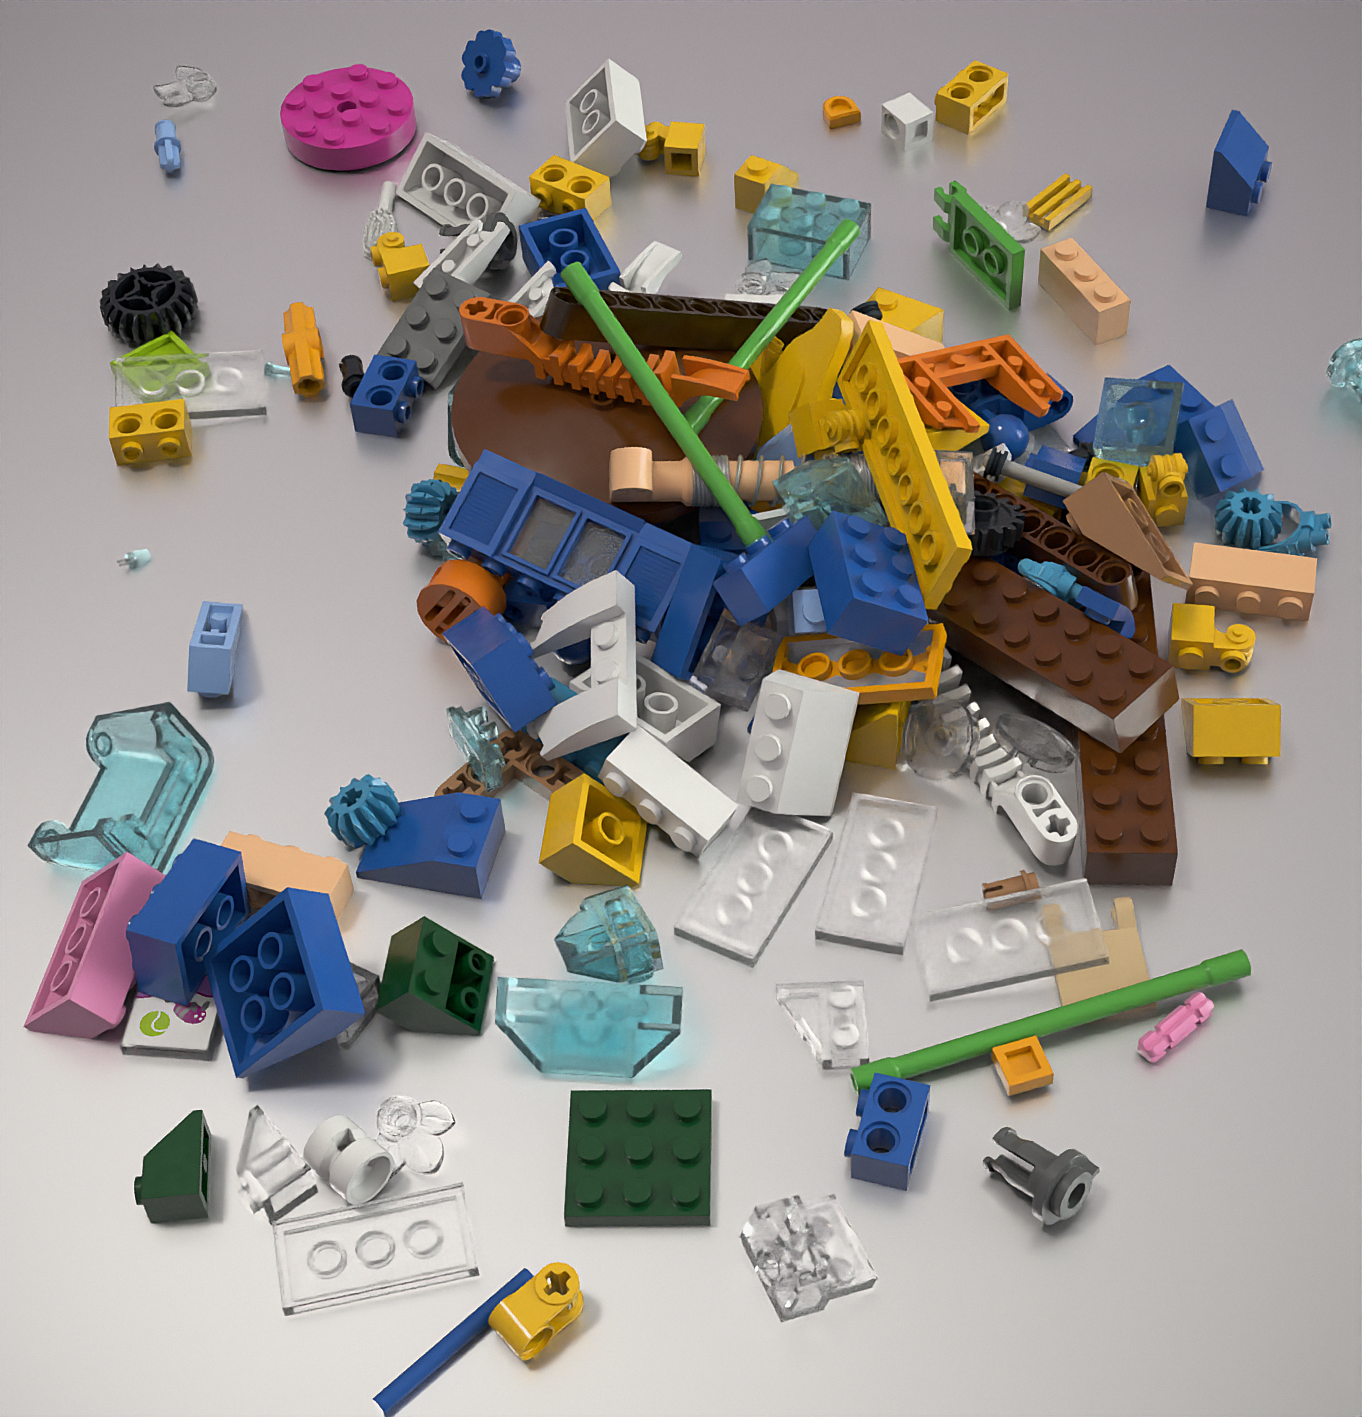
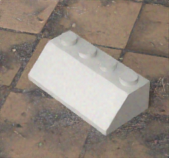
[395,132,541,236]

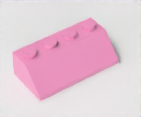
[23,852,166,1039]

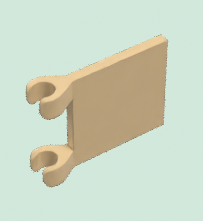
[1040,897,1157,1015]

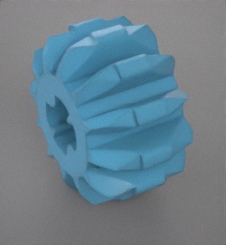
[402,479,458,546]
[1214,486,1283,550]
[324,774,401,849]

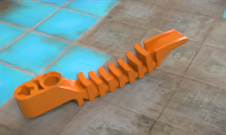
[459,297,750,407]

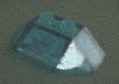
[554,884,664,984]
[495,977,684,1078]

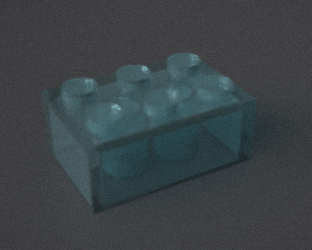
[747,183,871,281]

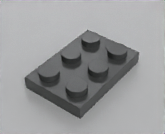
[376,268,494,390]

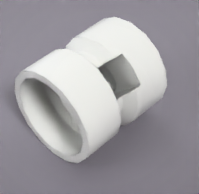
[303,1115,394,1205]

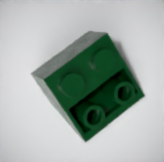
[375,916,494,1035]

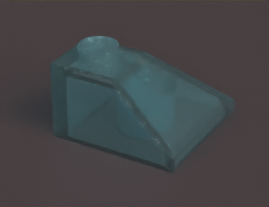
[772,457,890,532]

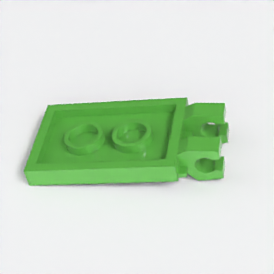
[933,181,1025,311]

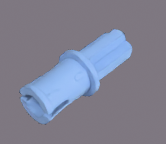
[154,119,181,174]

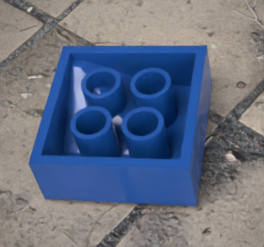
[202,887,366,1078]

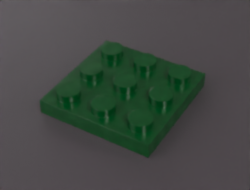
[564,1089,712,1226]

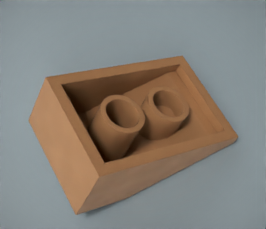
[1063,472,1193,590]

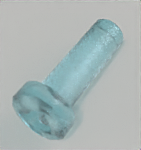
[265,361,291,377]

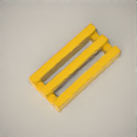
[1021,173,1093,231]

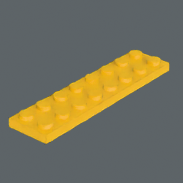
[837,320,973,610]

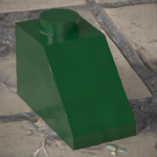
[134,1110,211,1223]

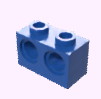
[350,354,424,438]
[844,1073,931,1191]

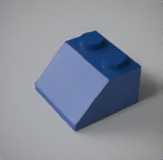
[1206,110,1272,216]
[1166,399,1264,500]

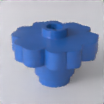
[461,29,521,99]

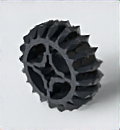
[100,263,198,346]

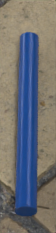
[371,1268,534,1415]

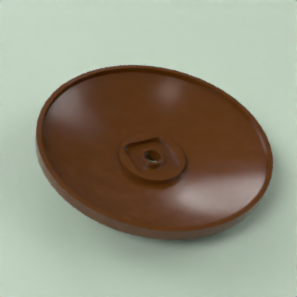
[451,315,763,530]

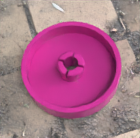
[280,64,417,170]

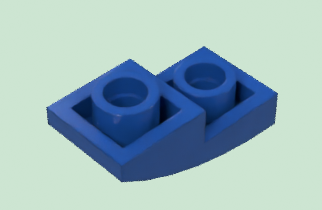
[1076,586,1135,638]

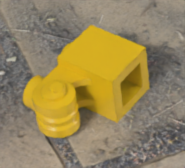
[637,121,706,177]
[370,232,430,302]
[789,399,865,463]
[1136,453,1188,527]
[1168,603,1256,673]

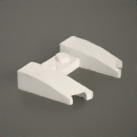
[413,219,558,318]
[526,570,637,761]

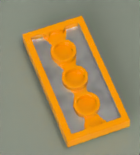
[772,623,947,705]

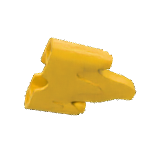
[750,308,853,461]

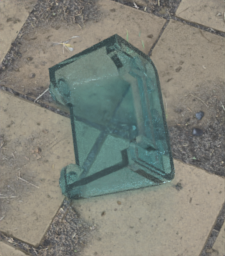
[27,702,214,873]

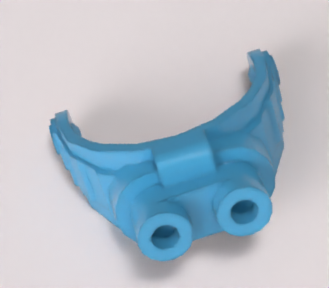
[1256,501,1332,556]
[1018,559,1083,610]

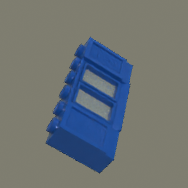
[438,449,693,644]

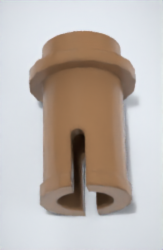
[981,870,1041,912]

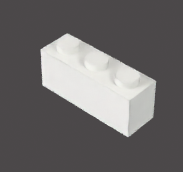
[598,725,739,858]

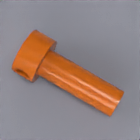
[416,516,541,643]

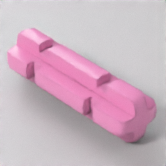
[1137,992,1214,1063]

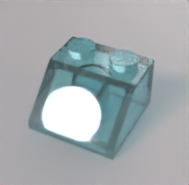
[1092,377,1184,467]

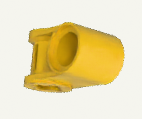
[488,1262,584,1361]

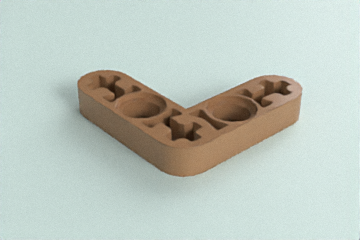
[434,729,588,801]

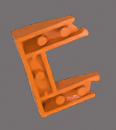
[897,334,1064,433]

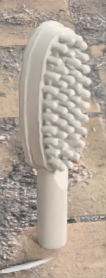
[362,181,398,261]

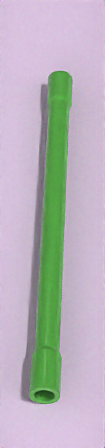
[683,219,860,435]
[560,262,769,546]
[849,949,1251,1096]

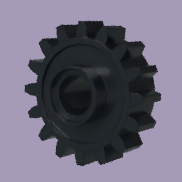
[952,490,1025,556]

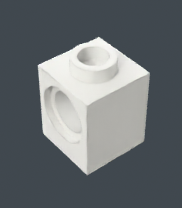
[881,92,933,152]

